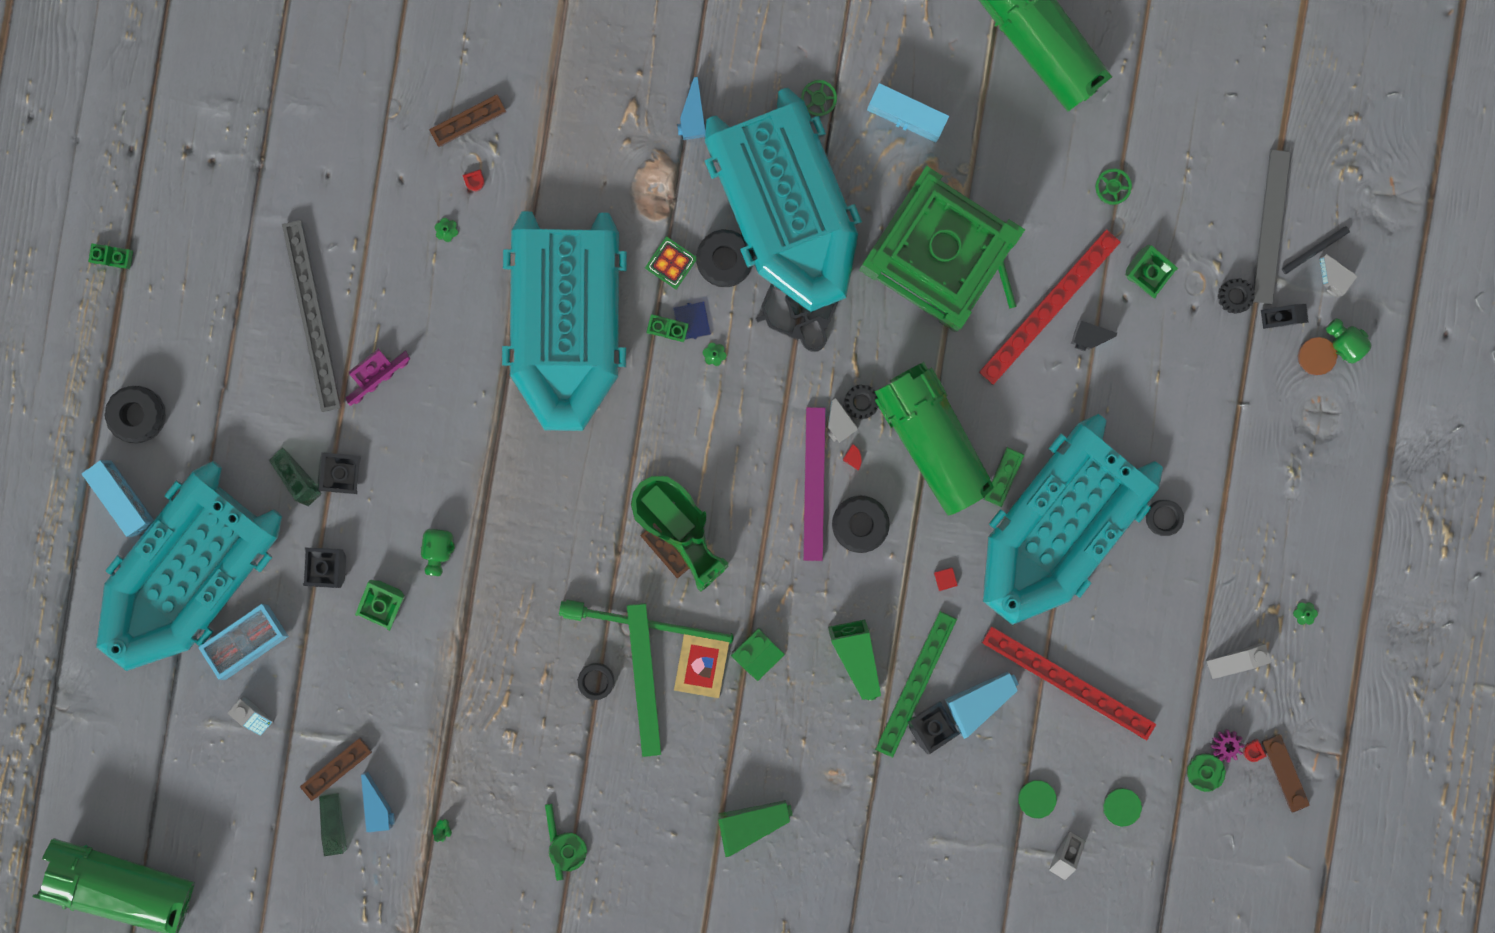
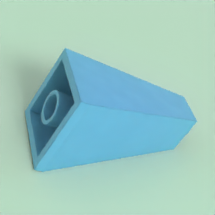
[945,671,1019,739]

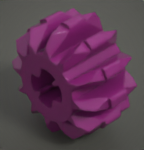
[1211,729,1245,762]

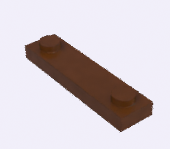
[429,94,506,147]
[1261,734,1310,813]
[300,737,372,801]

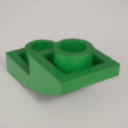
[88,243,133,269]
[646,314,688,342]

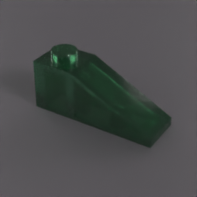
[269,448,322,506]
[319,793,347,856]

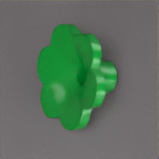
[434,218,458,242]
[703,343,727,366]
[1293,602,1318,625]
[433,819,452,842]

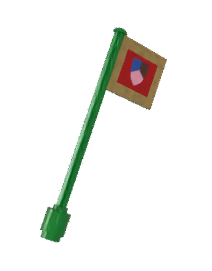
[559,599,734,698]

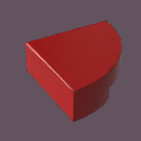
[843,444,862,471]

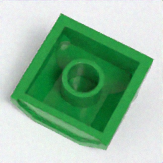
[1125,244,1178,299]
[355,580,405,631]

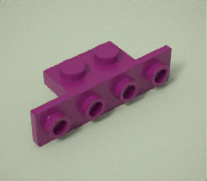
[345,348,410,406]

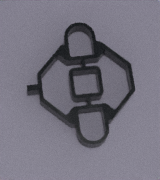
[755,284,839,352]

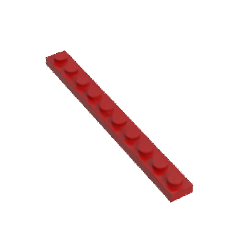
[978,229,1121,385]
[981,626,1157,741]

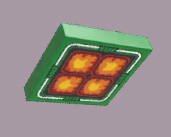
[645,236,696,290]

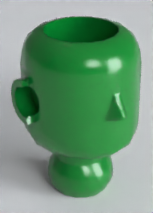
[1326,318,1372,364]
[421,529,455,576]

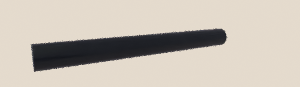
[1281,226,1350,274]

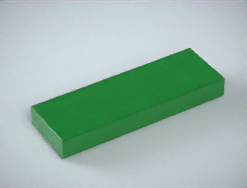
[984,447,1024,507]

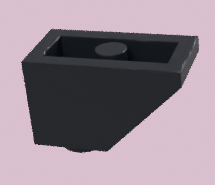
[1261,304,1309,329]
[1071,321,1117,351]

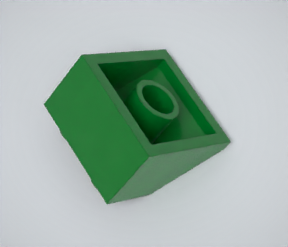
[731,627,785,681]

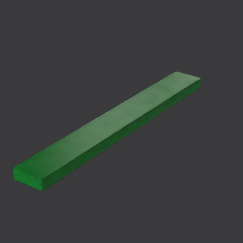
[627,603,661,757]
[875,611,957,758]

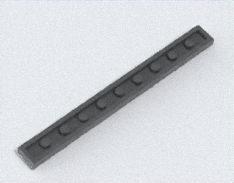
[282,220,341,412]

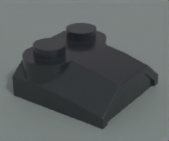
[318,452,361,494]
[303,547,346,588]
[908,701,960,754]

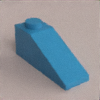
[677,77,705,140]
[361,772,395,832]

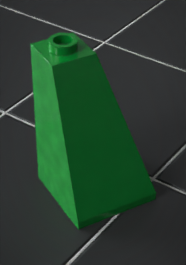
[828,619,881,700]
[718,800,793,857]

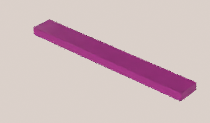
[803,407,825,561]

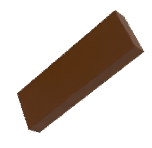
[640,523,689,579]

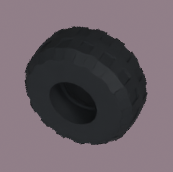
[696,229,754,287]
[105,386,166,443]
[832,495,890,553]

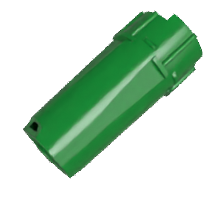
[978,0,1113,112]
[874,362,994,516]
[32,838,195,933]

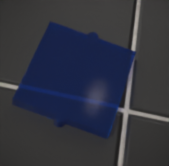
[673,302,711,340]

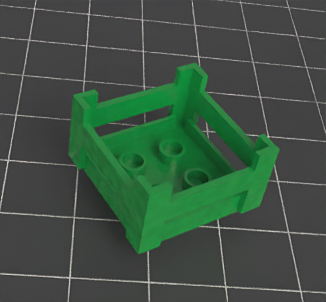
[859,165,1025,332]

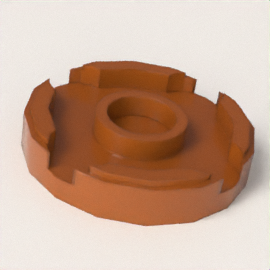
[1298,337,1337,376]

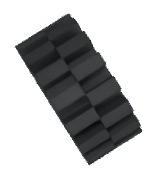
[1218,278,1255,314]
[844,384,879,419]

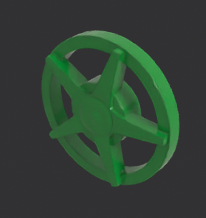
[801,80,837,116]
[1095,169,1132,205]

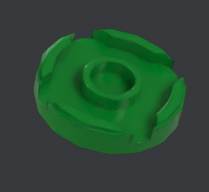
[1186,753,1226,792]
[1018,780,1057,818]
[1103,788,1142,827]
[549,833,587,871]

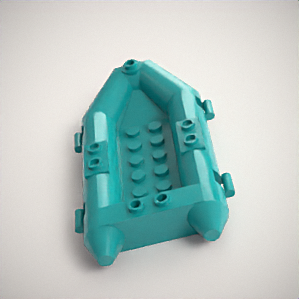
[705,88,862,312]
[502,211,627,431]
[983,414,1163,625]
[96,461,282,671]

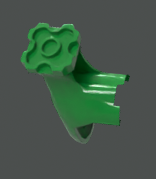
[631,476,729,592]

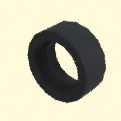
[1146,500,1184,536]
[578,663,614,700]

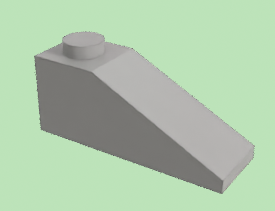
[1206,643,1272,679]

